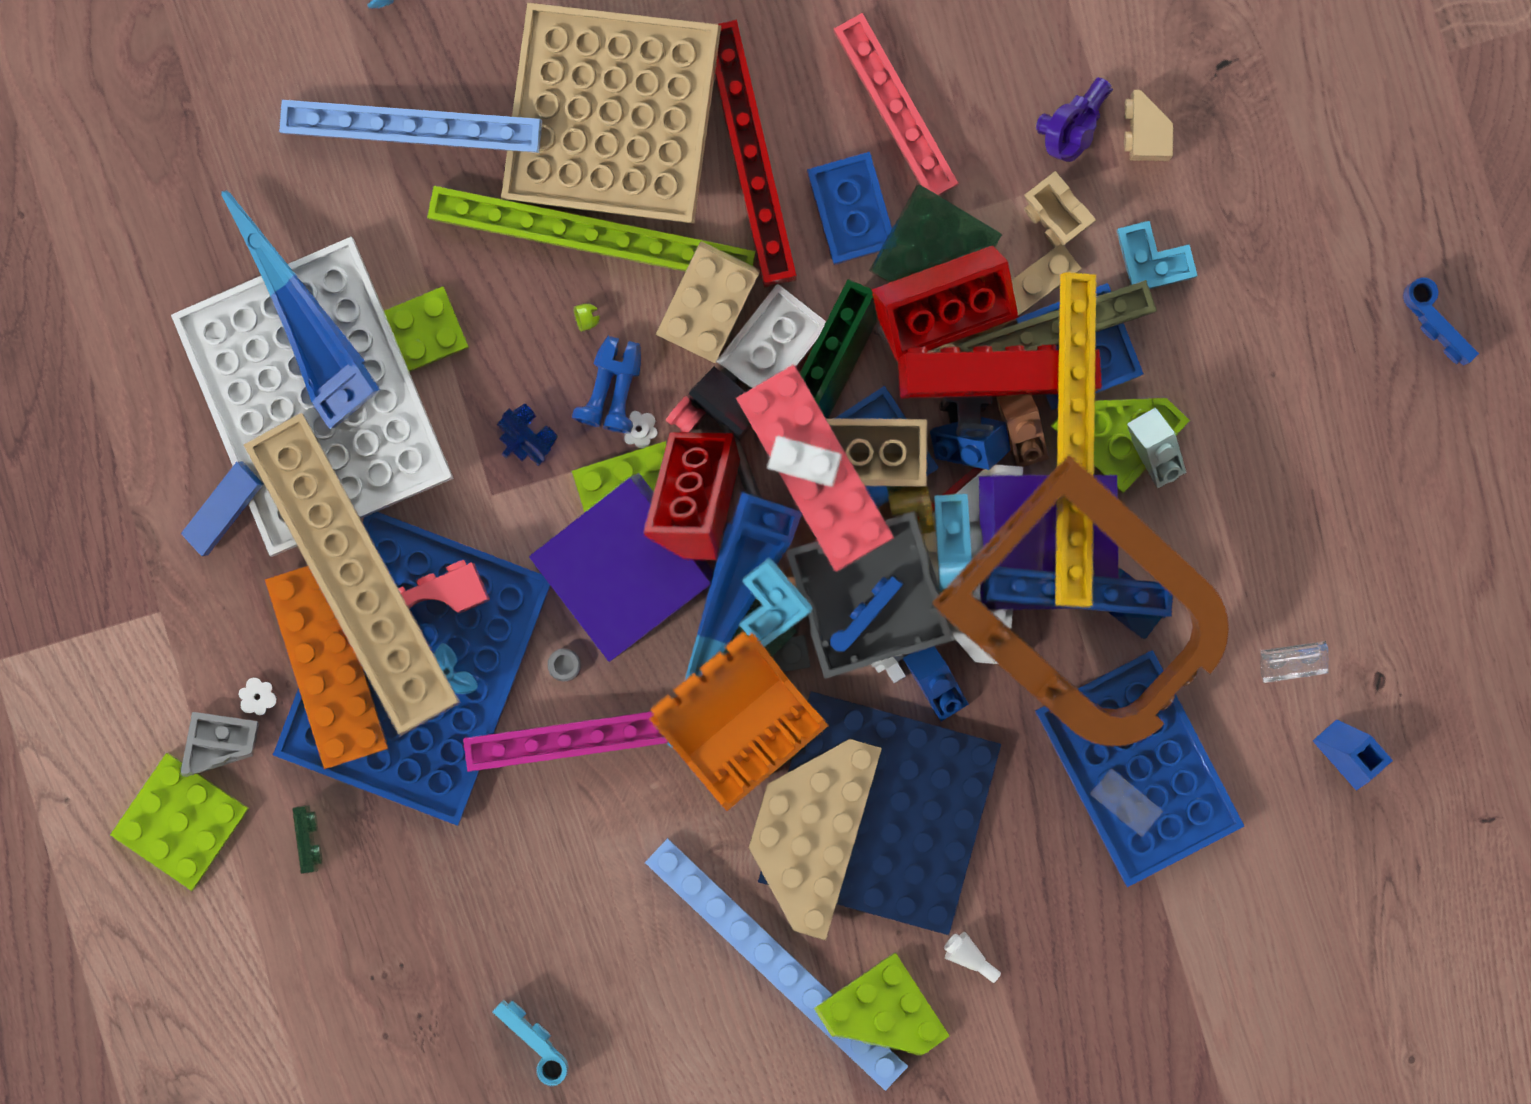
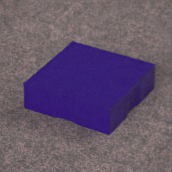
[529,473,714,662]
[979,475,1119,610]

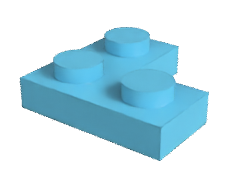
[1116,221,1198,289]
[739,557,813,647]

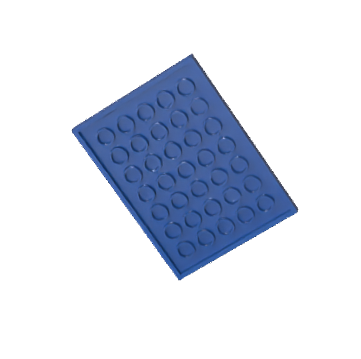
[273,512,551,826]

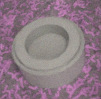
[547,648,581,682]

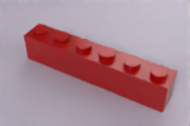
[898,345,1102,398]

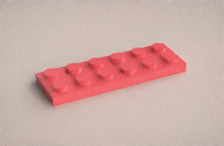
[736,364,894,572]

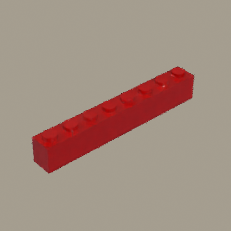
[715,19,797,288]

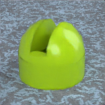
[574,303,600,332]

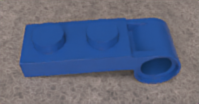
[1403,277,1479,366]

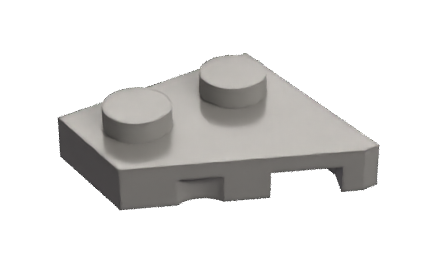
[181,712,259,777]

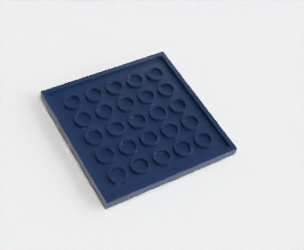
[758,691,1001,935]

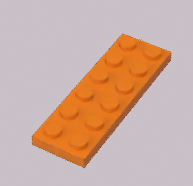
[265,566,389,769]

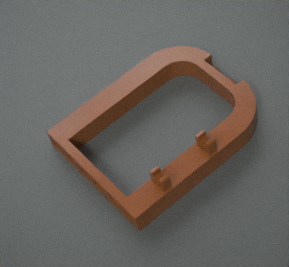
[932,455,1229,746]

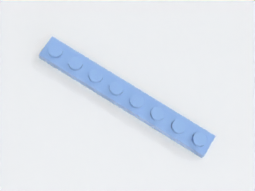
[279,100,542,153]

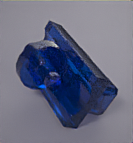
[497,404,558,466]

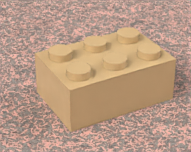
[656,241,760,363]

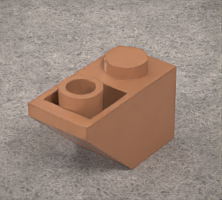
[996,395,1049,467]

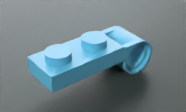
[934,494,974,594]
[493,1000,569,1086]

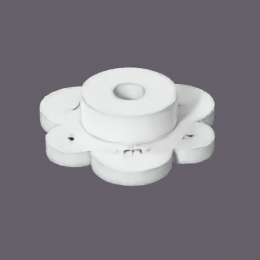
[624,411,657,449]
[239,678,277,715]

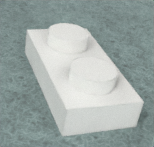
[767,436,842,487]

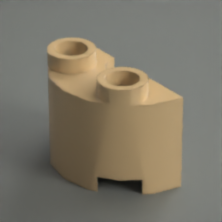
[1024,171,1096,248]

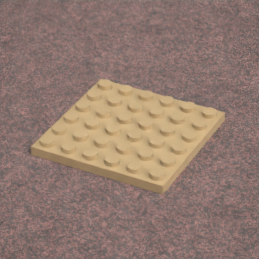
[501,3,721,224]

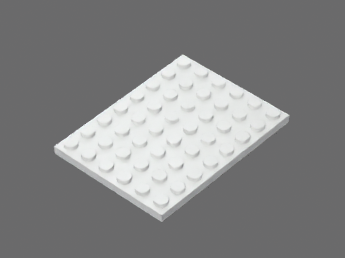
[171,237,454,557]

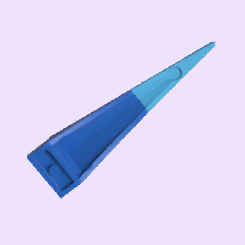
[222,191,380,429]
[668,492,802,748]

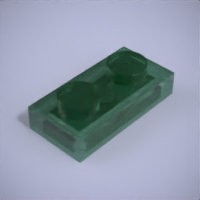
[292,805,322,874]

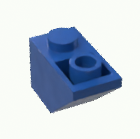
[930,417,1011,470]
[903,646,969,721]
[1313,720,1393,791]

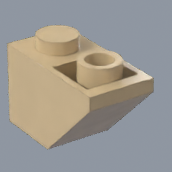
[1124,90,1173,161]

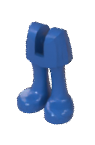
[572,336,641,434]

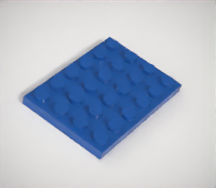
[1035,650,1245,887]

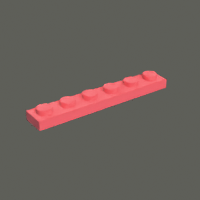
[834,13,959,201]

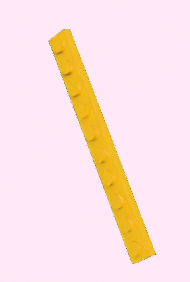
[1056,272,1096,607]

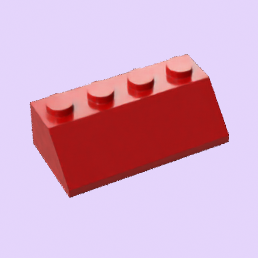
[871,245,1019,362]
[644,432,740,560]

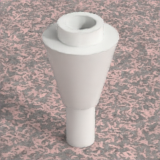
[944,932,1001,983]

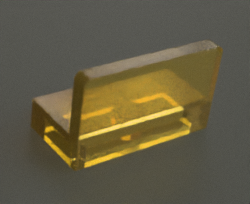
[886,483,935,534]

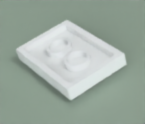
[717,283,826,389]

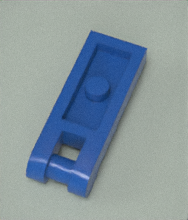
[830,575,904,652]

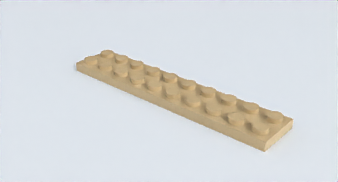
[244,413,460,735]

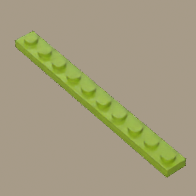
[427,186,756,272]

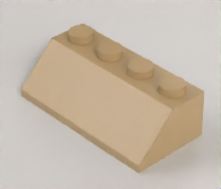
[826,419,927,486]

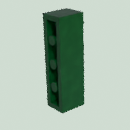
[800,279,878,419]

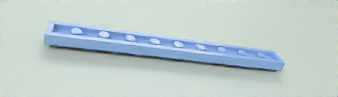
[645,838,908,1091]

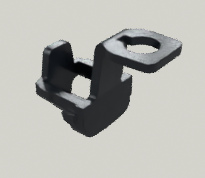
[939,396,994,438]

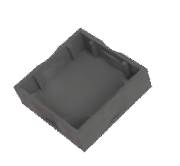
[786,511,955,679]

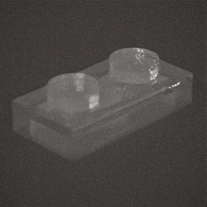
[1260,641,1329,683]
[1090,769,1163,837]

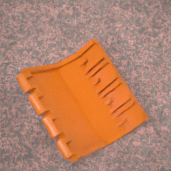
[649,632,828,811]

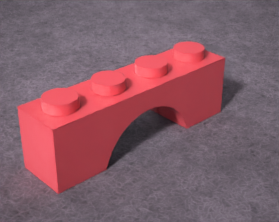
[398,560,490,613]

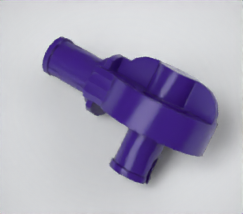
[1036,77,1113,162]

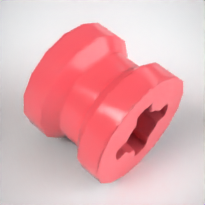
[665,396,706,433]

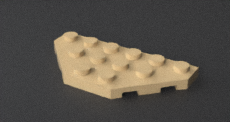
[749,739,882,940]

